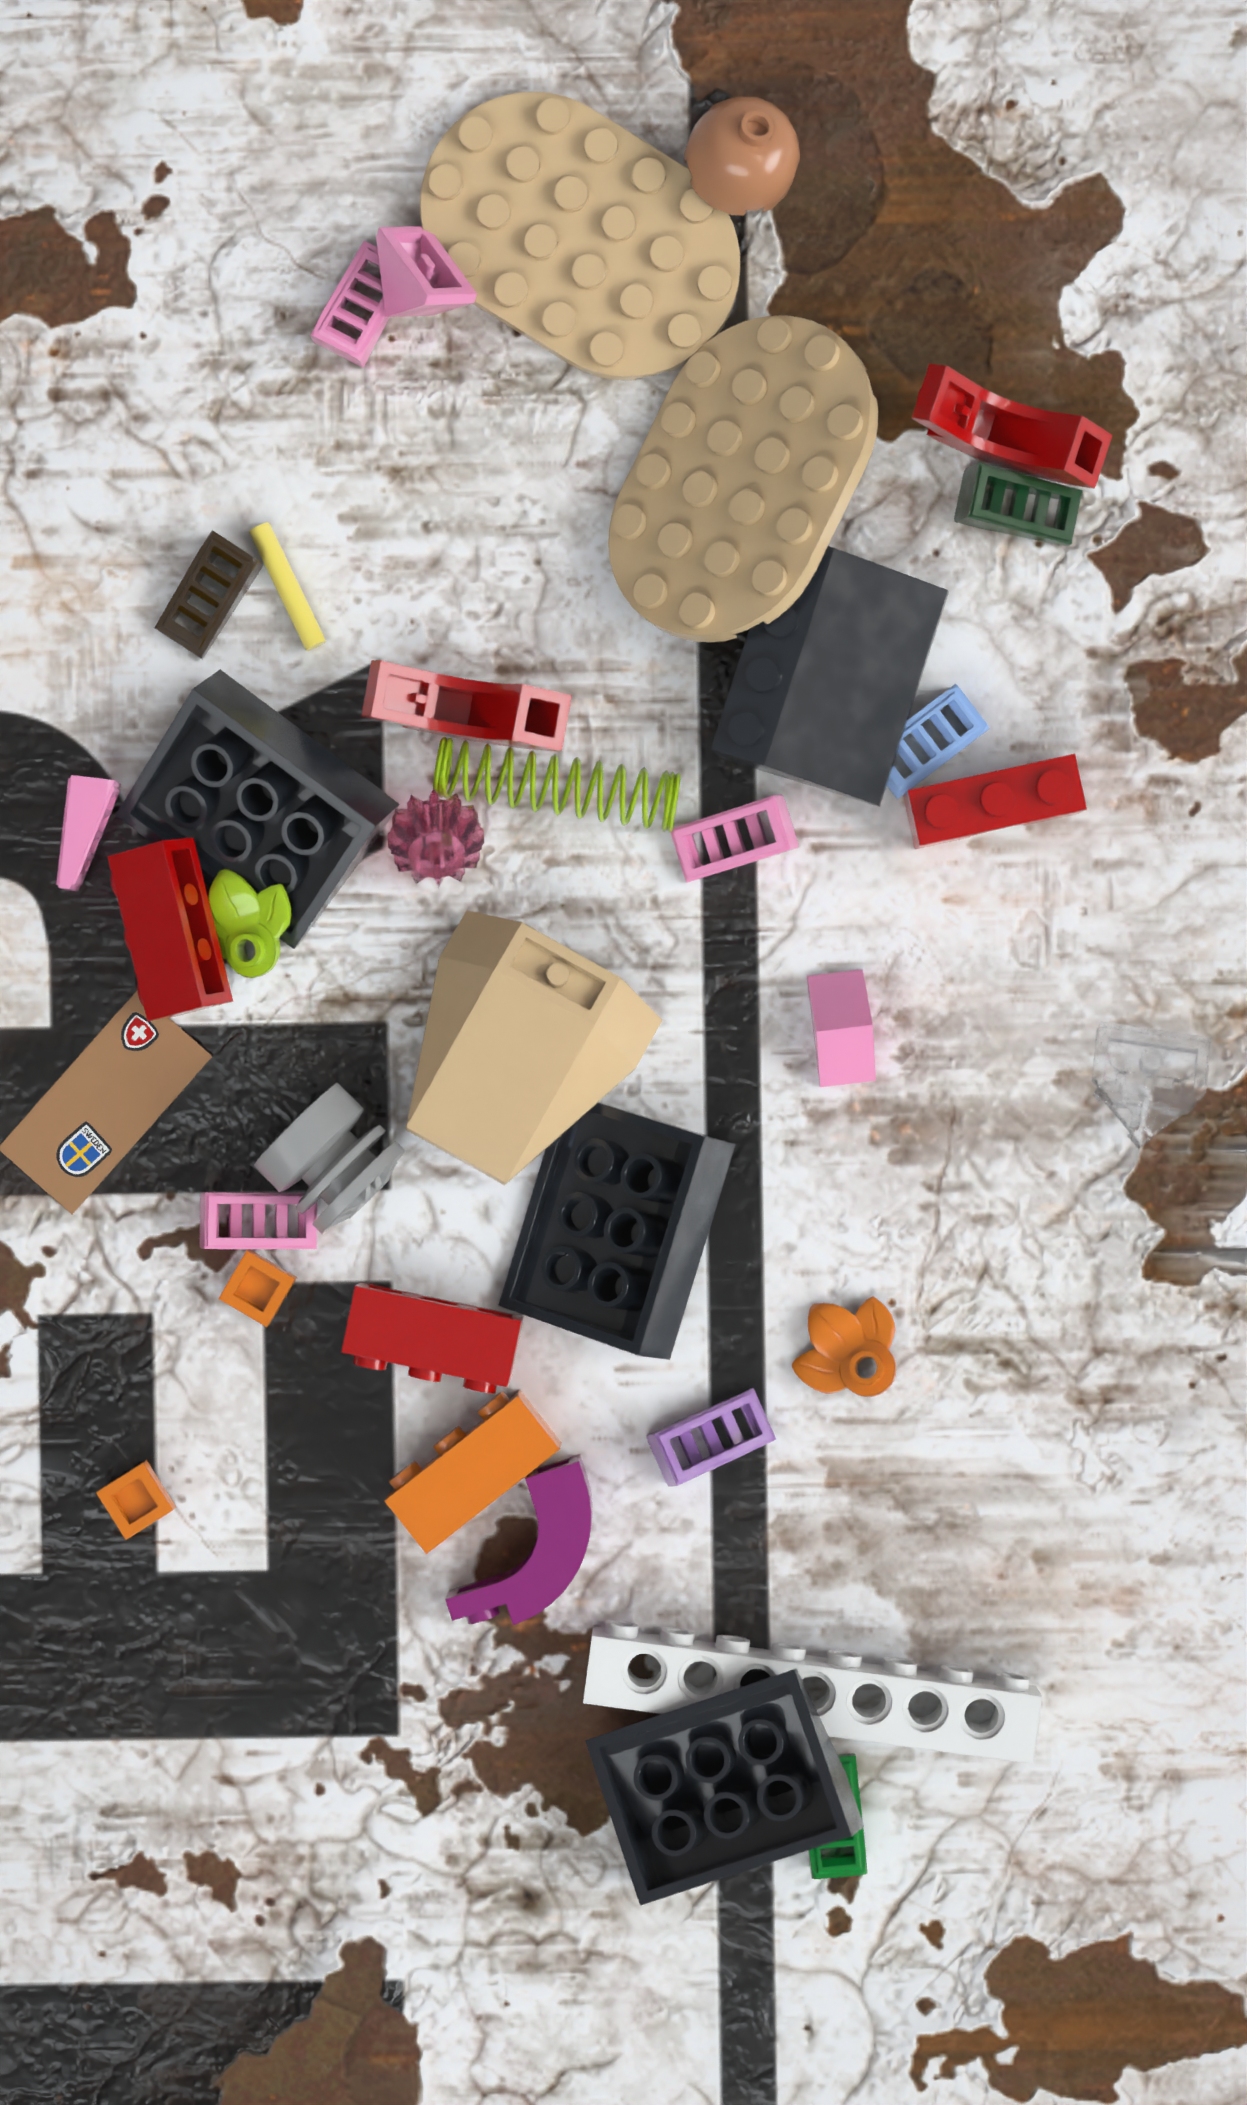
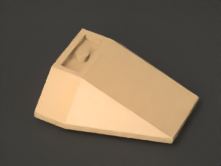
[405,910,662,1185]

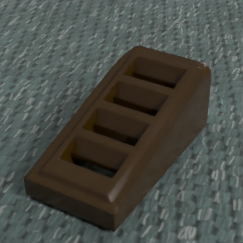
[154,530,263,660]

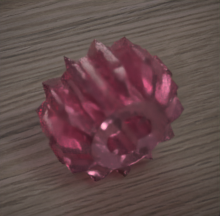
[388,788,484,888]

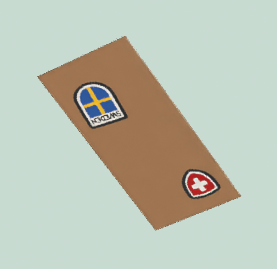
[0,991,213,1215]

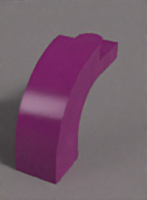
[445,1454,593,1625]

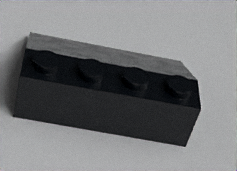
[711,546,949,807]
[116,669,400,949]
[498,1102,735,1360]
[585,1668,864,1906]

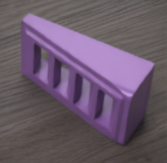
[646,1388,776,1487]

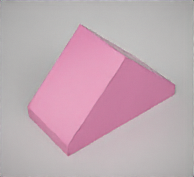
[376,226,477,317]
[807,969,876,1087]

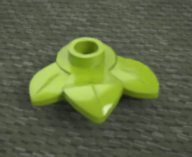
[208,869,291,978]

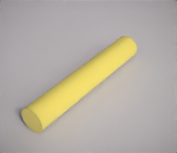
[249,522,326,651]

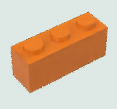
[385,1390,562,1554]

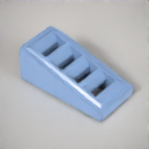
[887,684,990,799]

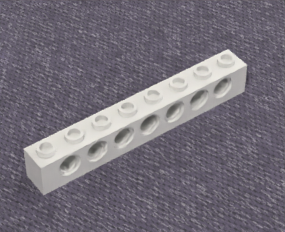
[583,1620,1042,1764]

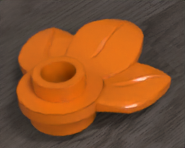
[792,1296,897,1397]

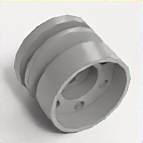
[254,1083,405,1234]

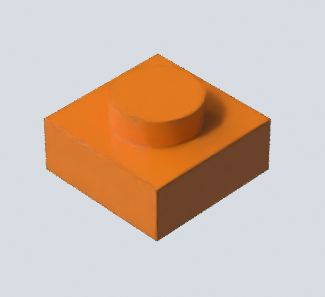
[218,1249,297,1327]
[96,1460,176,1540]

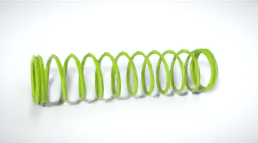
[433,737,681,833]

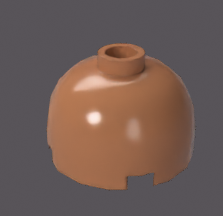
[684,96,800,216]

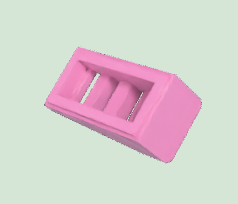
[310,241,389,368]
[56,775,121,891]
[671,794,799,883]
[200,1192,317,1249]

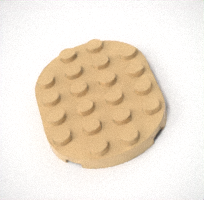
[420,92,740,381]
[608,315,878,642]

